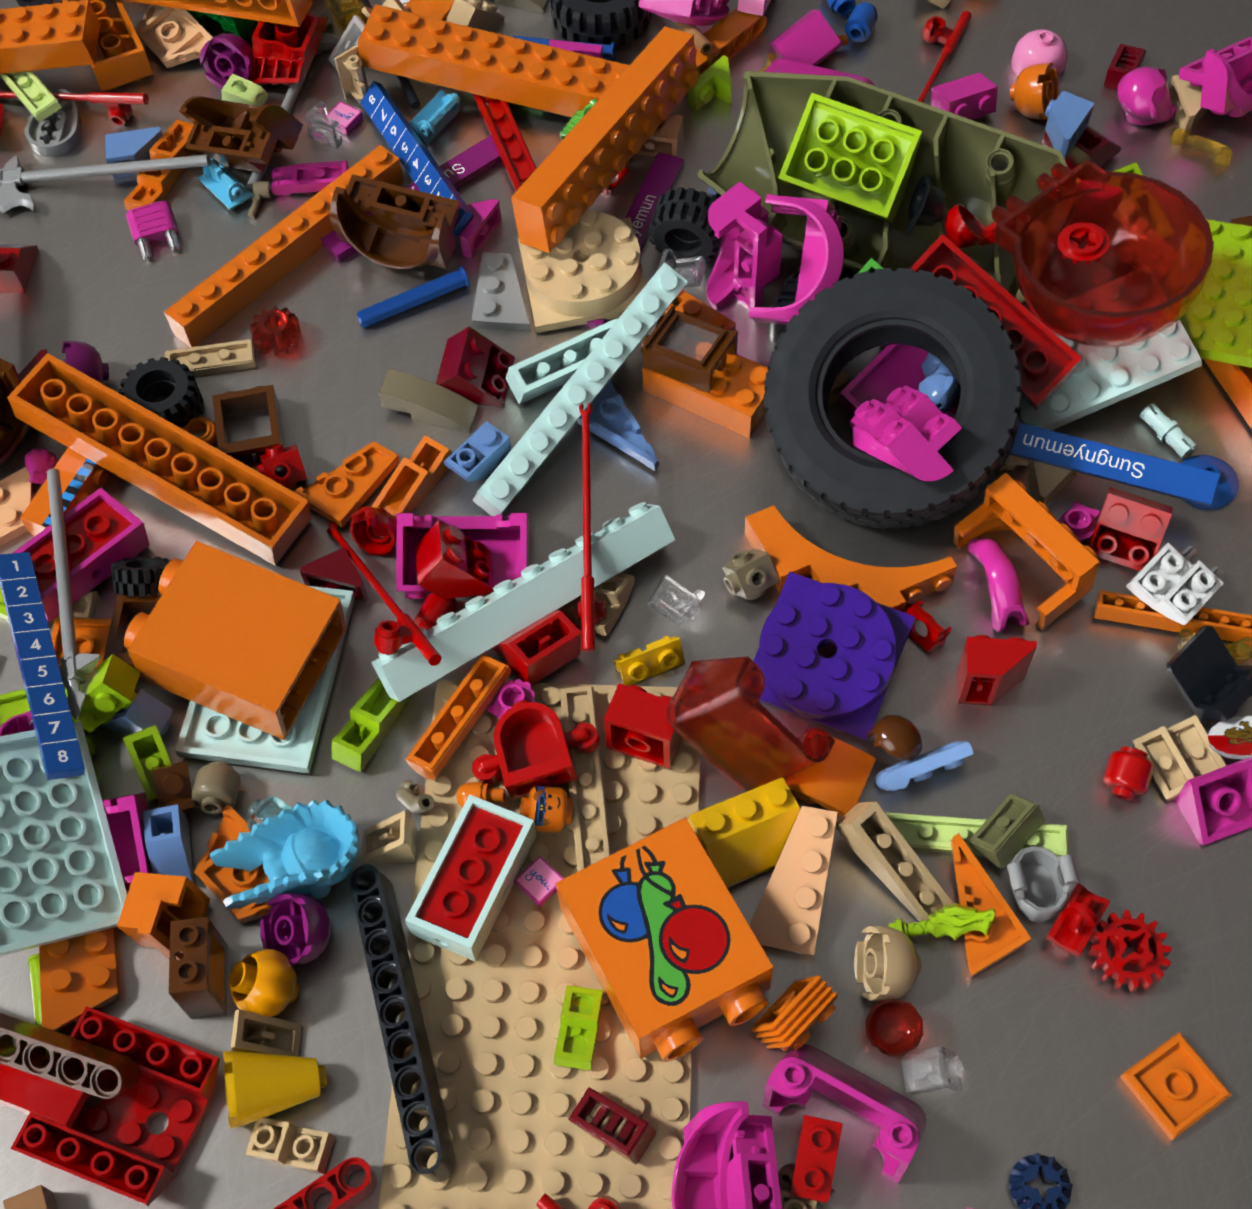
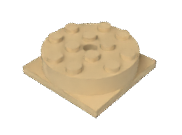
[518,209,646,333]

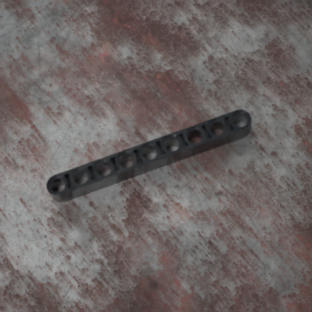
[350,864,456,1182]

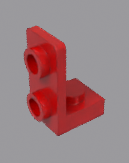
[790,1114,843,1203]

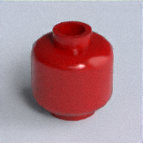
[1103,746,1154,801]

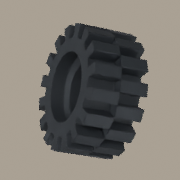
[111,556,171,597]

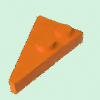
[951,833,1032,978]

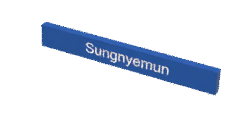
[1009,422,1220,506]

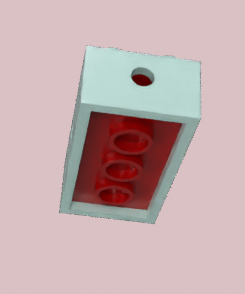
[405,794,537,962]

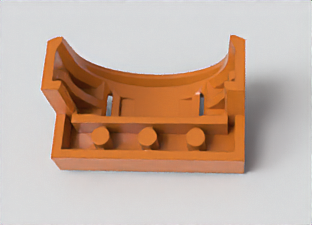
[953,473,1100,631]

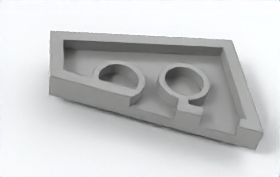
[471,252,531,331]

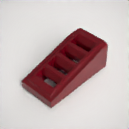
[1104,44,1147,91]
[568,1087,656,1165]

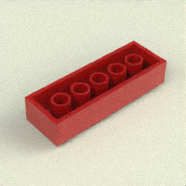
[910,234,1082,410]

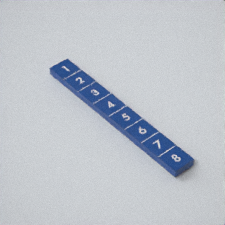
[360,81,473,237]
[0,552,85,781]

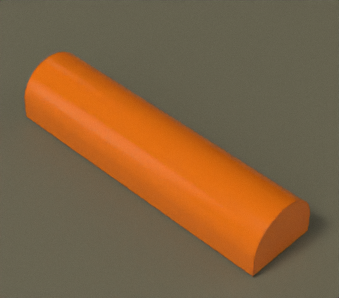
[405,654,512,781]

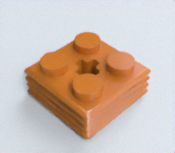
[751,976,838,1051]

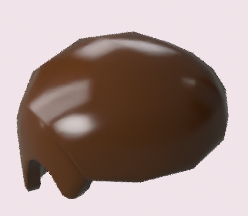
[867,715,923,760]

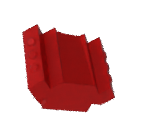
[249,11,328,85]

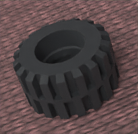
[648,187,723,264]
[118,357,204,428]

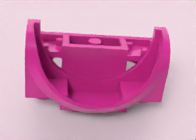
[1179,37,1252,117]
[706,182,783,311]
[849,385,962,481]
[672,1101,782,1209]

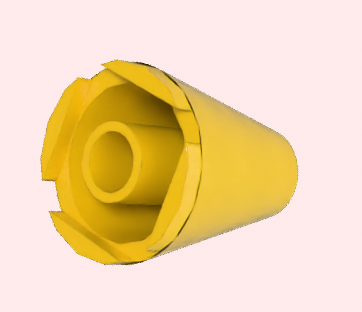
[223,1050,327,1129]

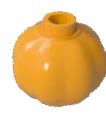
[229,949,299,1017]

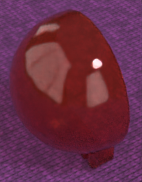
[991,159,1214,348]

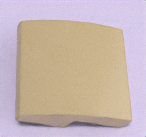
[1133,715,1226,801]

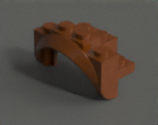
[179,96,303,173]
[330,174,462,269]

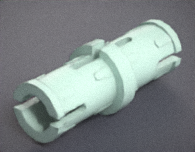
[1139,403,1198,460]

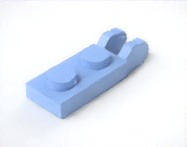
[875,741,974,792]

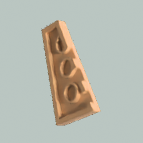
[749,806,838,956]

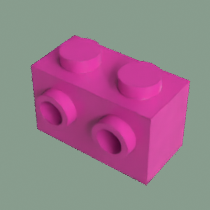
[931,72,998,120]

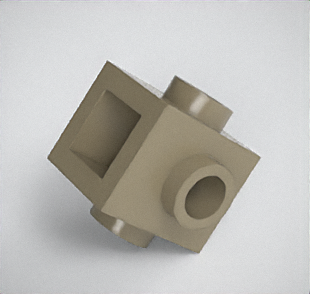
[722,548,780,600]

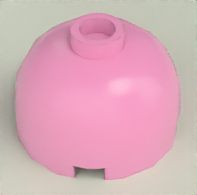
[1011,29,1068,79]

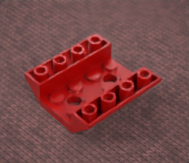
[10,1006,220,1206]

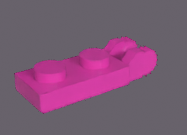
[270,160,349,196]

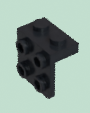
[1166,626,1252,721]

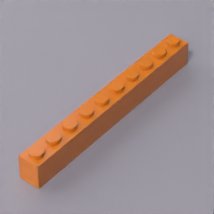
[164,145,404,347]

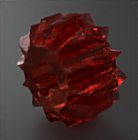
[250,305,302,357]

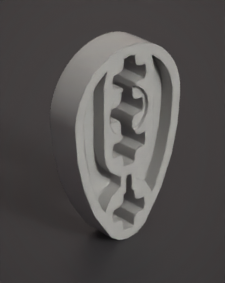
[25,89,82,157]

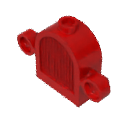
[472,700,600,800]

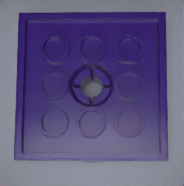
[741,572,915,742]

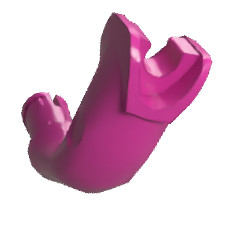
[968,537,1030,632]

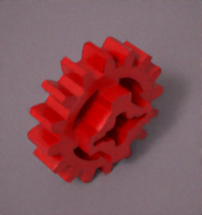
[1088,910,1172,992]

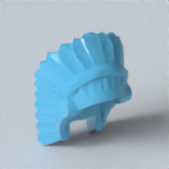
[210,800,359,909]

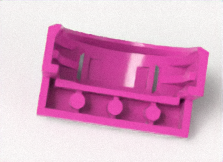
[639,0,729,26]
[749,194,844,325]

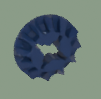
[1009,1153,1073,1209]

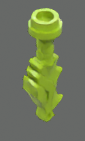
[888,903,996,941]

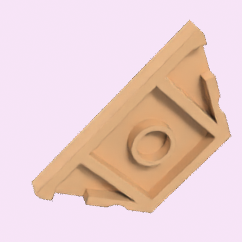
[135,4,213,68]
[0,467,35,546]

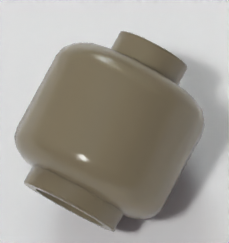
[192,761,241,815]

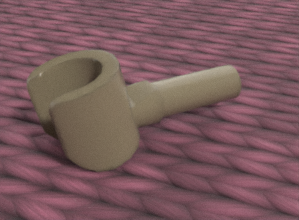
[248,181,272,219]

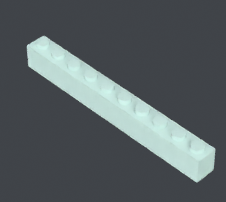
[472,262,688,516]
[371,502,675,702]

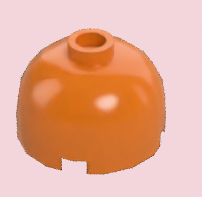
[1010,62,1059,120]

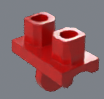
[1046,883,1110,958]

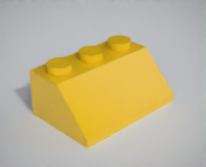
[688,777,800,888]

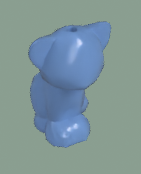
[918,353,960,414]

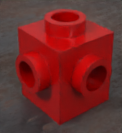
[257,444,307,490]

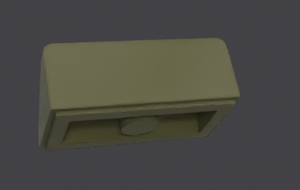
[968,793,1044,869]

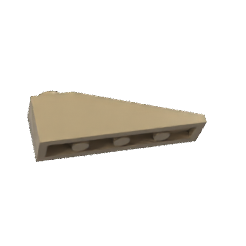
[835,801,954,937]

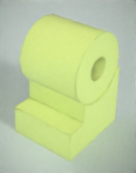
[221,74,268,106]

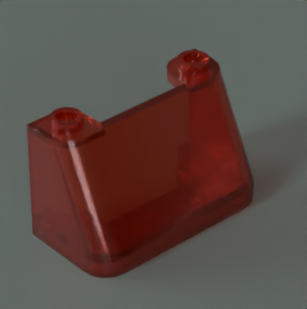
[667,656,835,791]

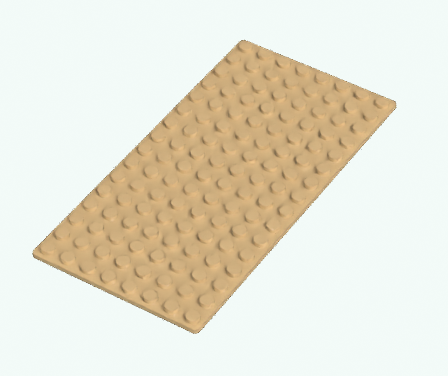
[378,680,702,1209]

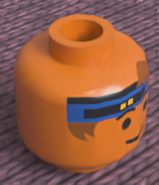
[520,786,573,833]

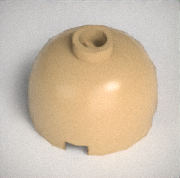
[854,926,922,1001]

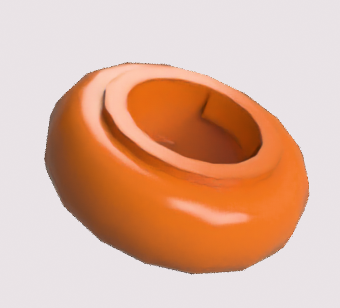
[181,416,217,445]

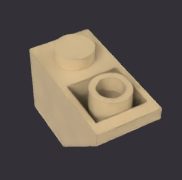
[446,0,505,32]

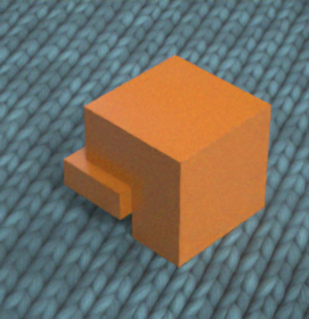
[117,872,210,960]

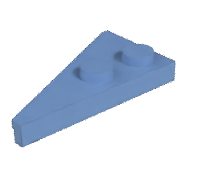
[576,380,659,471]

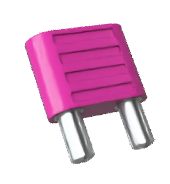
[126,201,180,260]

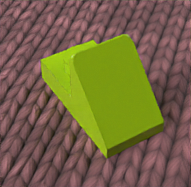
[688,55,732,111]
[123,725,172,801]

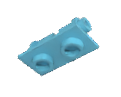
[409,90,461,146]
[198,158,253,211]

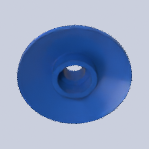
[1181,455,1239,510]

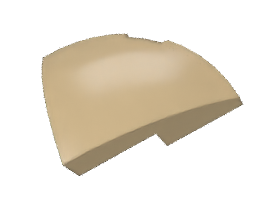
[557,574,635,636]

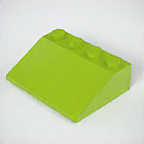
[778,93,923,223]

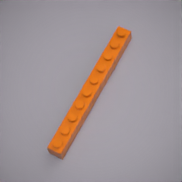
[1094,590,1252,645]

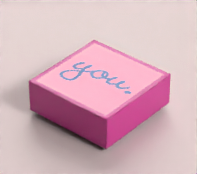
[324,101,363,135]
[514,856,564,908]

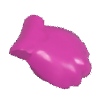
[25,447,59,484]
[1058,502,1100,541]
[487,679,535,719]

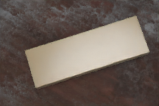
[164,339,257,377]

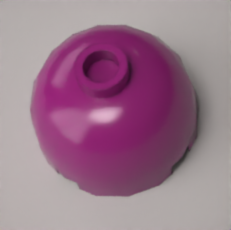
[199,33,253,89]
[62,341,109,383]
[260,893,331,966]

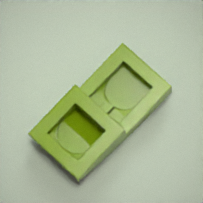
[554,985,603,1070]

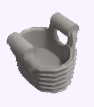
[1007,846,1079,922]

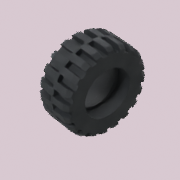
[550,0,651,50]

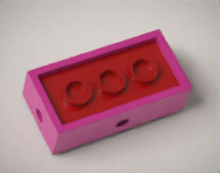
[11,488,150,622]

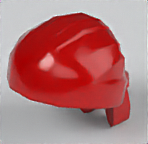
[944,203,1003,248]
[350,506,397,556]

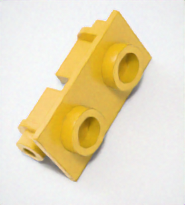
[613,635,685,686]

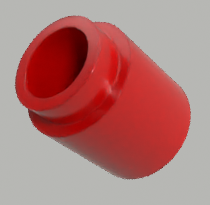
[413,593,457,630]

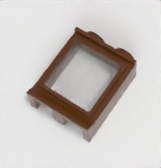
[641,306,738,393]

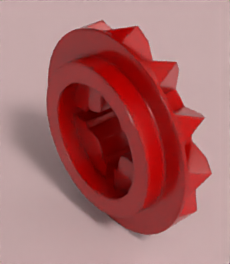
[1057,222,1110,266]

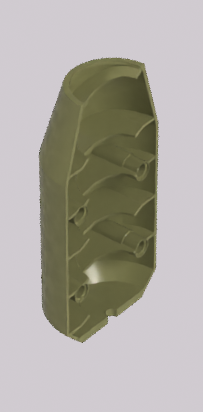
[697,71,1077,305]

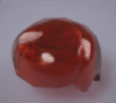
[865,999,923,1057]

